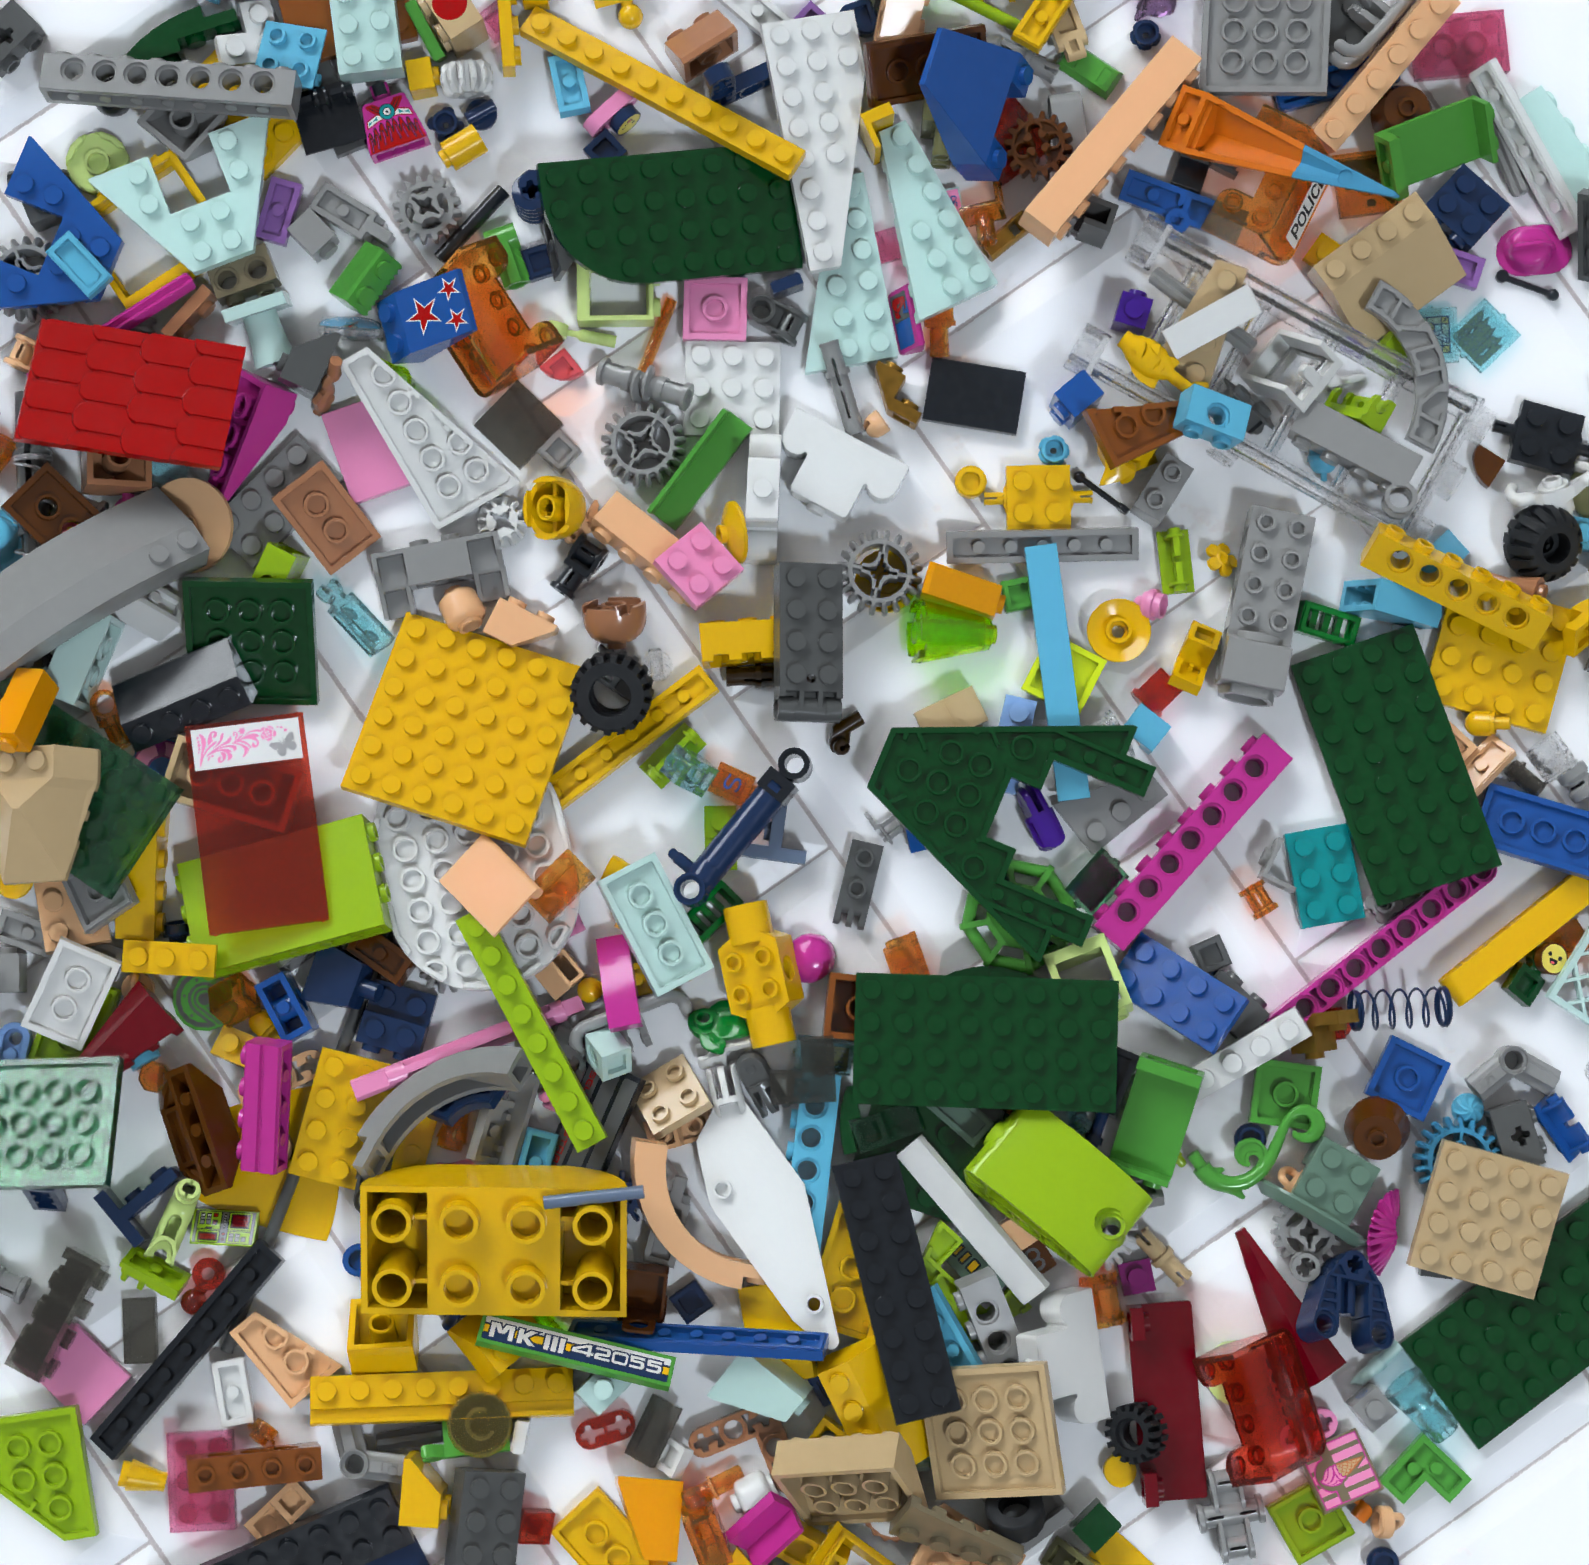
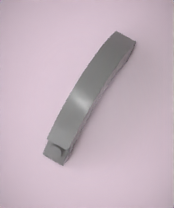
[352,1046,533,1180]

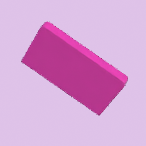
[725,1491,804,1565]

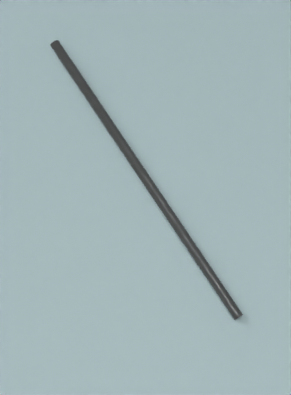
[220,931,394,1354]

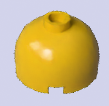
[522,476,586,540]

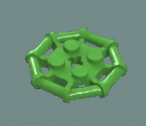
[959,859,1079,975]

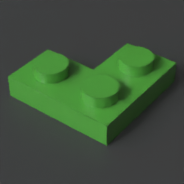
[1379,1432,1472,1504]

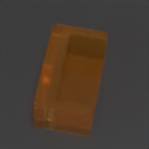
[528,849,596,924]

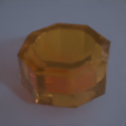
[138,1061,170,1093]

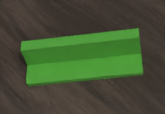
[647,408,753,531]

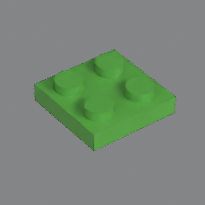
[1248,1060,1322,1130]

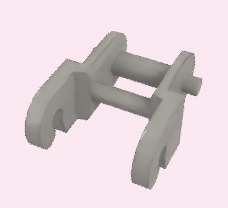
[864,812,906,845]

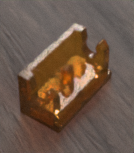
[883,931,930,975]

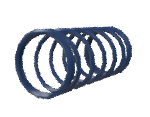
[1347,986,1453,1032]

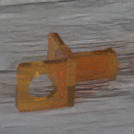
[959,180,1007,248]
[922,308,956,357]

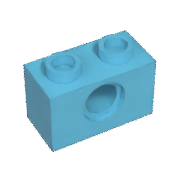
[1172,383,1252,450]

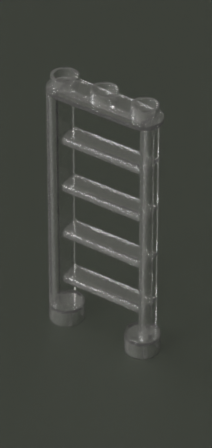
[1063,213,1497,553]

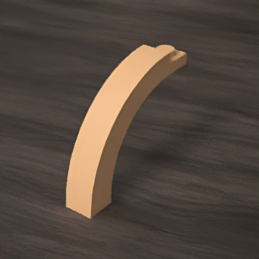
[630,1137,765,1290]

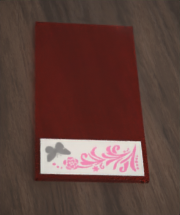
[185,712,329,937]

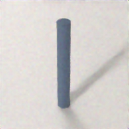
[543,1185,645,1209]

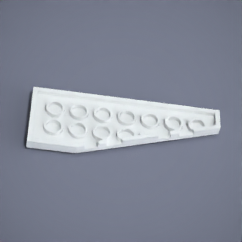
[760,10,865,274]

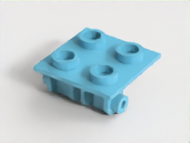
[255,20,327,90]

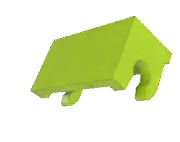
[1324,387,1396,434]

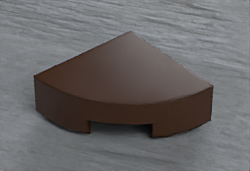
[1472,444,1505,489]

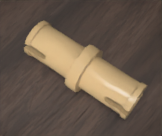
[1134,1226,1192,1287]

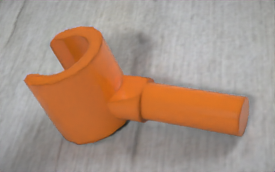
[1350,1499,1372,1523]

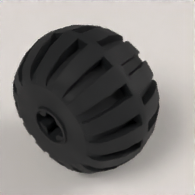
[1503,504,1583,582]

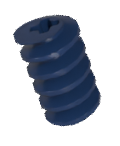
[511,170,544,224]

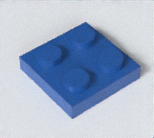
[1363,1035,1451,1122]

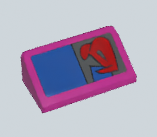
[888,284,925,355]

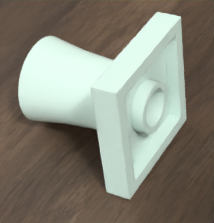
[221,291,293,371]

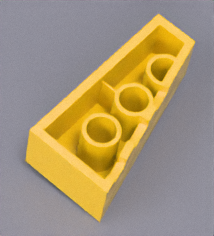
[115,800,171,941]

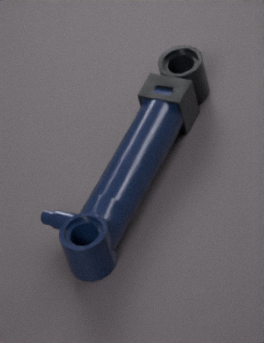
[668,747,813,908]

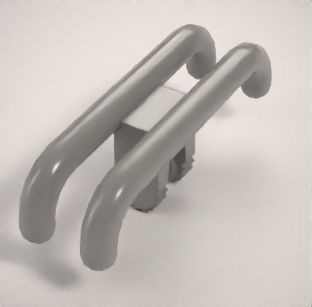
[1329,0,1416,70]
[568,989,694,1057]

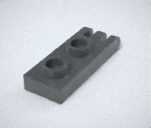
[832,839,884,931]

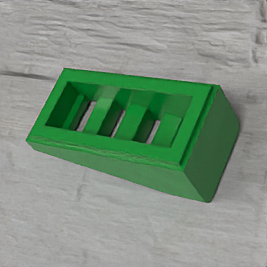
[1294,600,1362,647]
[687,880,744,945]

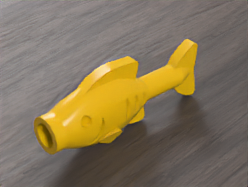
[1117,330,1209,392]

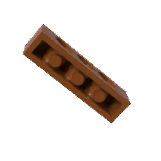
[185,1442,323,1494]

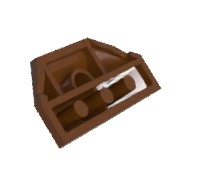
[160,1063,240,1197]

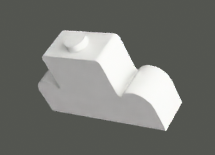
[782,407,910,522]
[745,433,782,565]
[1016,1286,1111,1424]

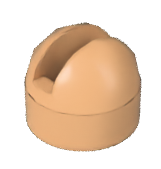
[863,410,891,438]

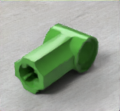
[483,222,530,291]

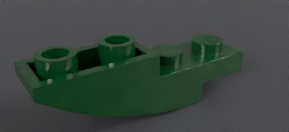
[126,6,242,80]

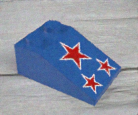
[376,269,478,364]

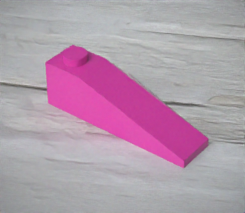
[208,368,298,502]

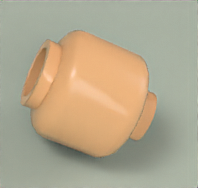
[439,585,486,634]

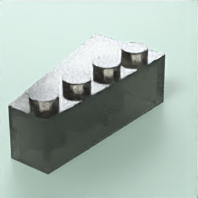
[4,1246,111,1383]

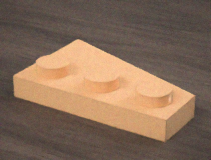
[229,1311,342,1408]

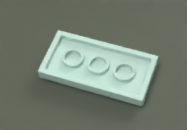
[596,852,714,998]

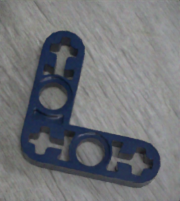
[702,62,771,107]

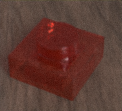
[518,1508,555,1545]

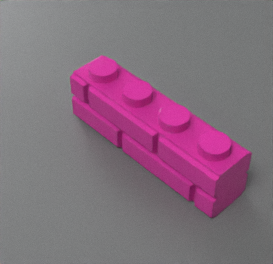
[236,1036,293,1175]

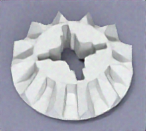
[477,496,528,548]

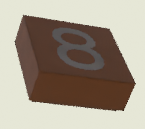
[1022,1240,1057,1274]

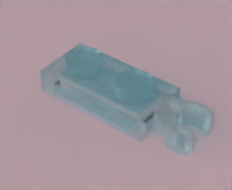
[316,578,395,658]

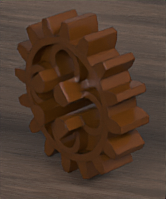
[1004,111,1074,182]

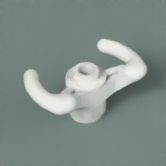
[1504,461,1589,516]

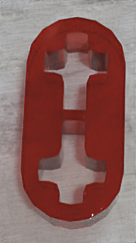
[575,1408,636,1450]

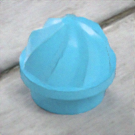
[1451,1093,1484,1126]

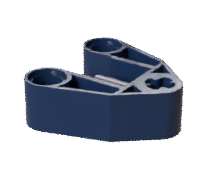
[1296,1250,1394,1354]

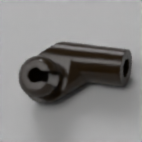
[829,710,865,755]

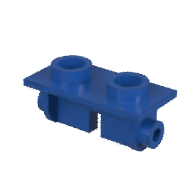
[1533,1093,1589,1163]

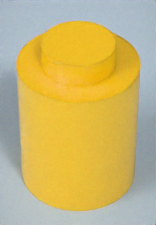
[437,124,488,171]

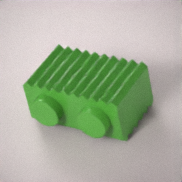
[328,241,402,316]

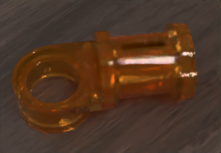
[89,689,132,753]

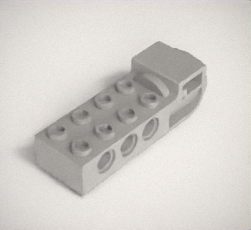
[1215,504,1316,707]

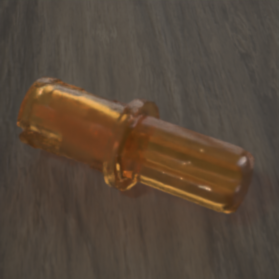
[683,1465,745,1511]

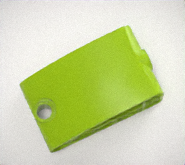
[964,1109,1153,1278]

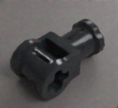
[549,533,610,601]

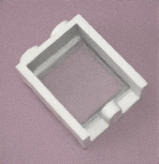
[1240,328,1344,413]

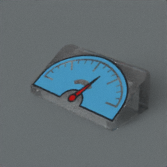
[317,315,385,342]

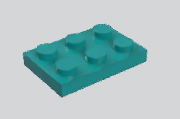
[1283,823,1366,929]

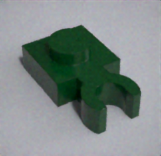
[1501,947,1546,1007]

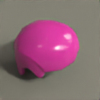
[792,933,836,983]

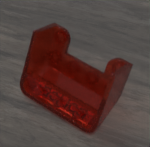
[1192,1328,1326,1488]

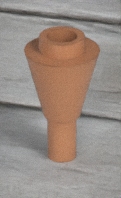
[1491,573,1548,599]

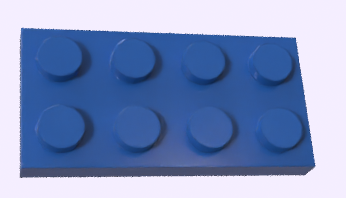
[1481,783,1589,880]
[1109,932,1250,1055]

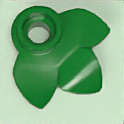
[688,1000,749,1055]

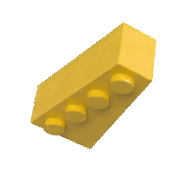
[699,615,774,669]

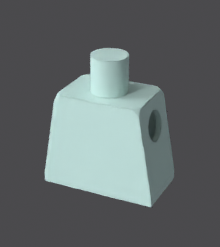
[574,1374,632,1416]

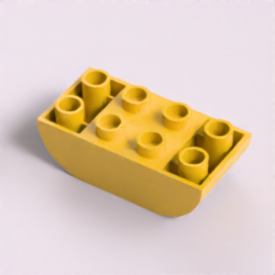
[360,1164,627,1317]

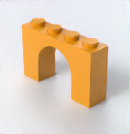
[0,668,59,753]

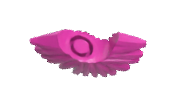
[1367,1188,1400,1276]

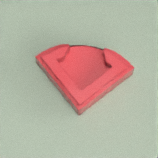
[539,348,584,381]

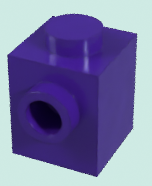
[1110,289,1154,335]

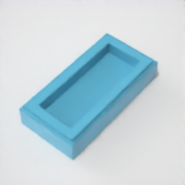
[45,230,114,300]

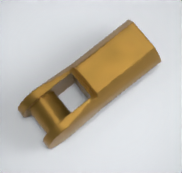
[979,210,1029,262]

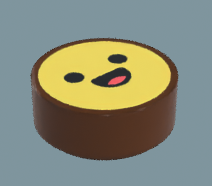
[1534,942,1568,975]

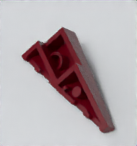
[37,980,184,1122]
[1234,1227,1347,1394]

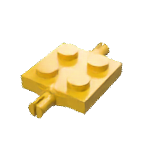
[984,465,1093,530]

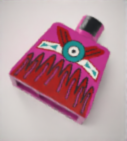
[362,82,431,164]

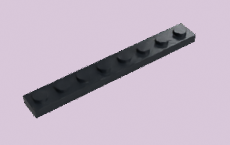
[89,1239,286,1460]

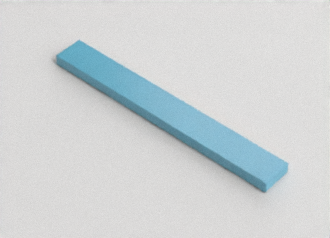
[1024,543,1090,802]

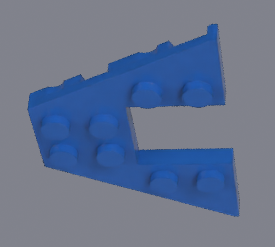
[0,136,125,311]

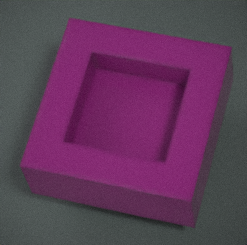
[1117,1257,1156,1297]

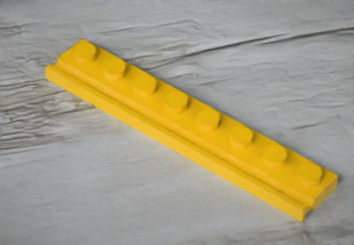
[310,1367,574,1427]

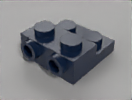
[1426,163,1511,253]
[355,978,438,1061]

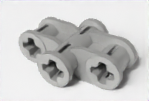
[1195,1463,1266,1564]

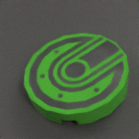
[173,975,238,1031]

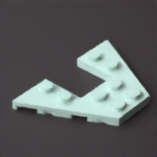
[88,117,270,276]

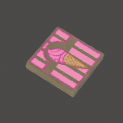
[1295,1428,1384,1515]

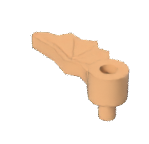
[564,500,599,544]

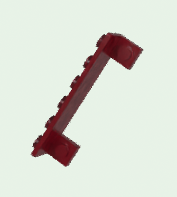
[1126,1300,1207,1508]

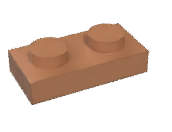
[160,284,217,339]

